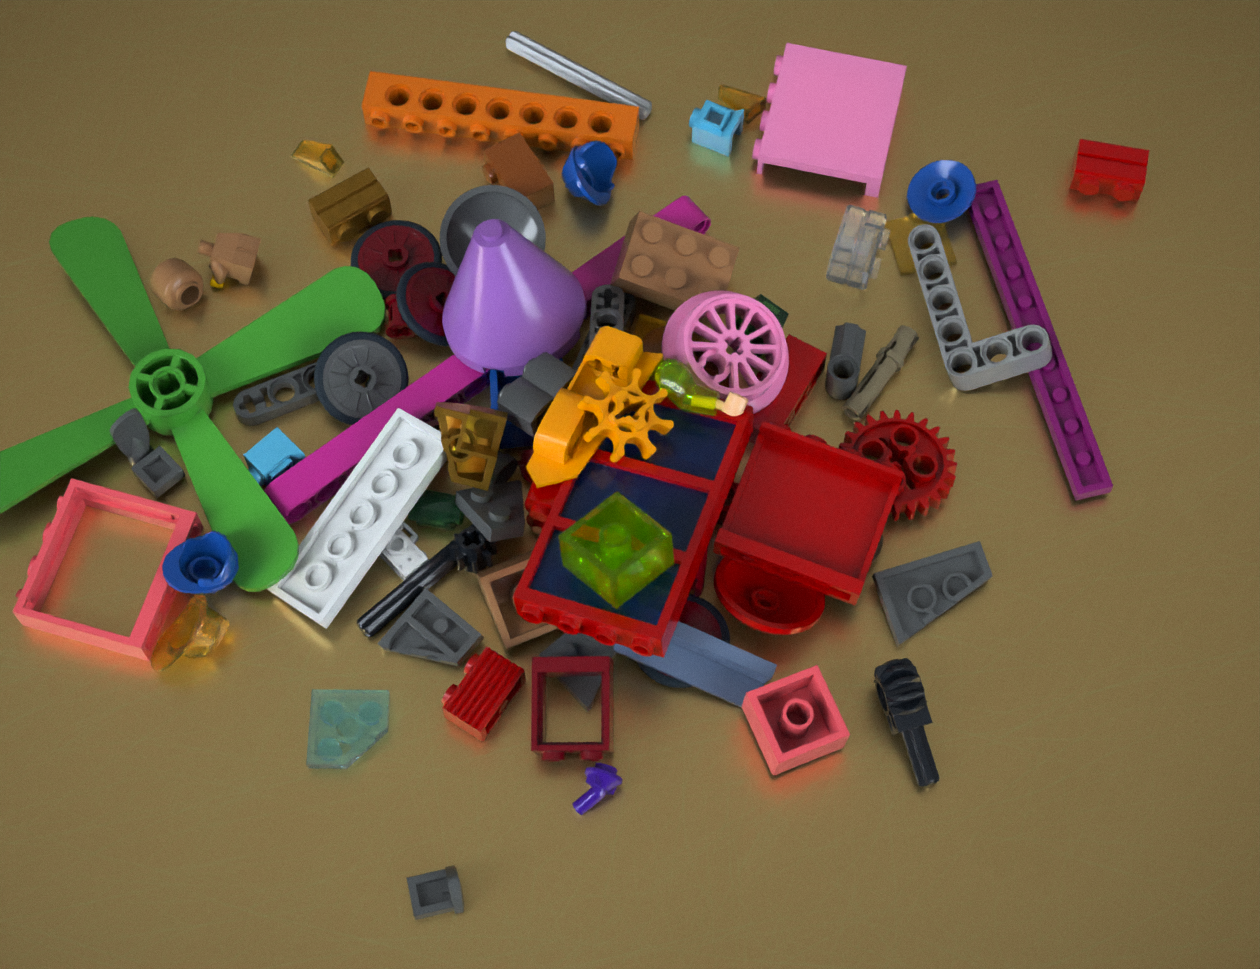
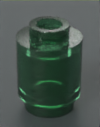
[408,489,465,531]

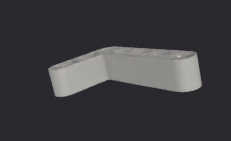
[908,224,1052,391]

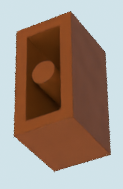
[482,132,555,210]

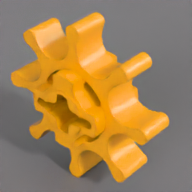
[578,368,674,462]

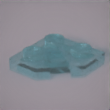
[306,689,391,769]

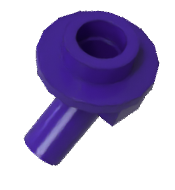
[572,763,623,815]

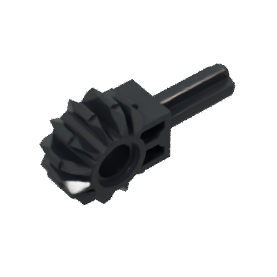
[874,658,939,787]

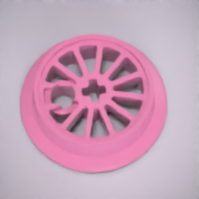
[662,290,789,414]

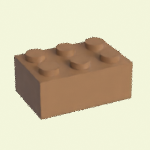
[610,211,739,322]

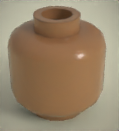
[150,258,204,311]

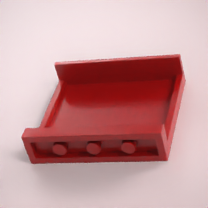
[713,421,905,606]

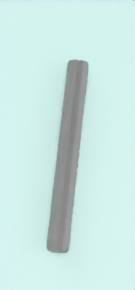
[505,31,652,120]

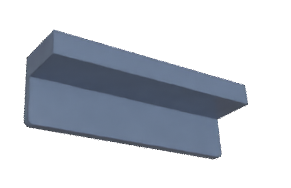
[613,602,777,708]

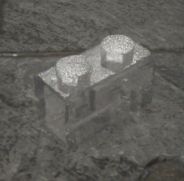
[826,204,891,290]

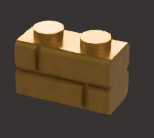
[308,168,392,245]

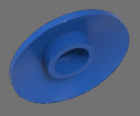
[907,160,976,223]

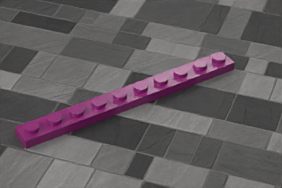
[968,180,1113,501]

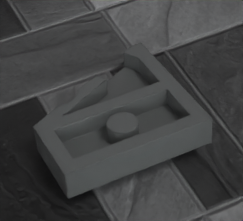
[455,480,525,542]
[377,588,484,667]

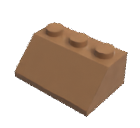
[476,535,612,649]

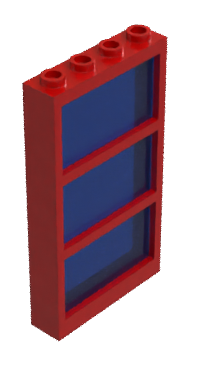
[513,380,754,658]

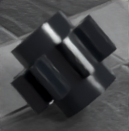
[449,526,497,574]

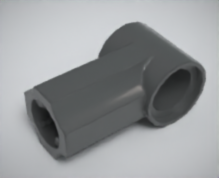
[825,322,866,400]

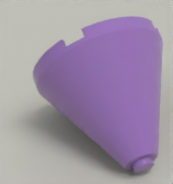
[442,219,587,376]

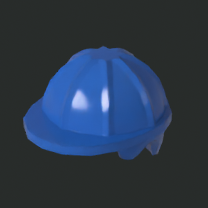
[562,141,617,206]
[162,531,239,594]

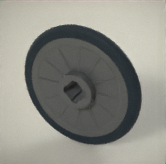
[314,332,409,425]

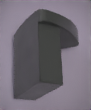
[406,865,464,920]

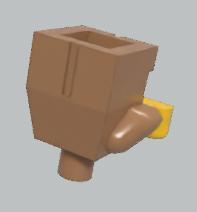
[197,233,261,289]

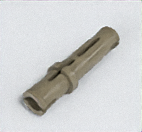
[842,325,919,421]

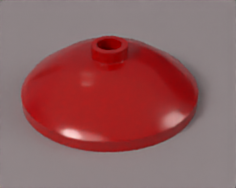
[713,557,825,635]

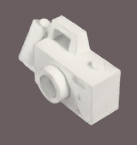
[379,521,429,581]

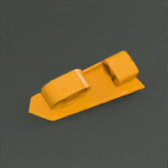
[526,326,663,488]

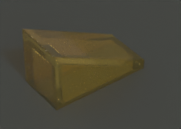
[718,84,767,124]
[291,140,344,178]

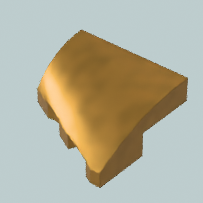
[434,402,508,491]

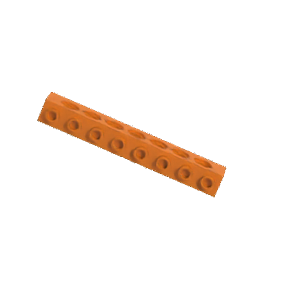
[362,71,639,160]

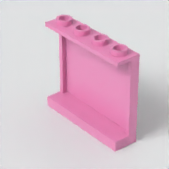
[752,43,907,198]

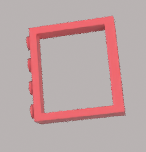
[13,478,204,661]

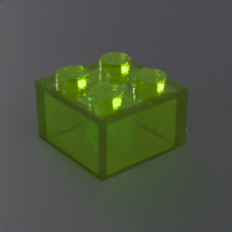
[558,491,674,609]

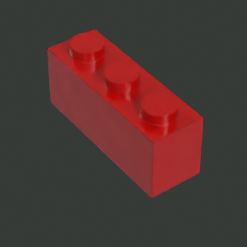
[749,334,827,444]

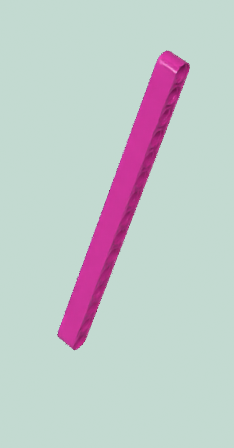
[264,195,711,524]

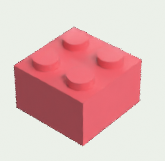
[742,665,850,776]

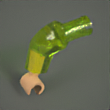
[653,358,748,416]

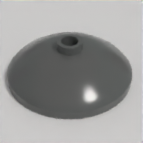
[439,185,546,276]

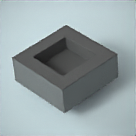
[131,446,186,498]

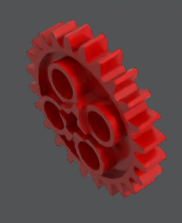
[839,410,957,521]

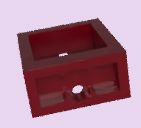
[531,656,614,761]

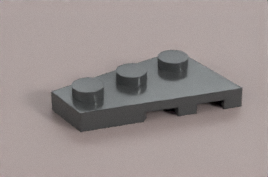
[872,541,993,647]

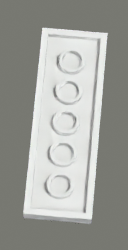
[267,408,447,629]

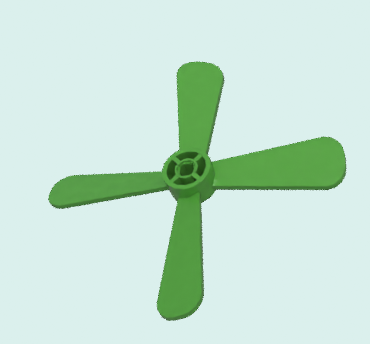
[0,217,386,592]

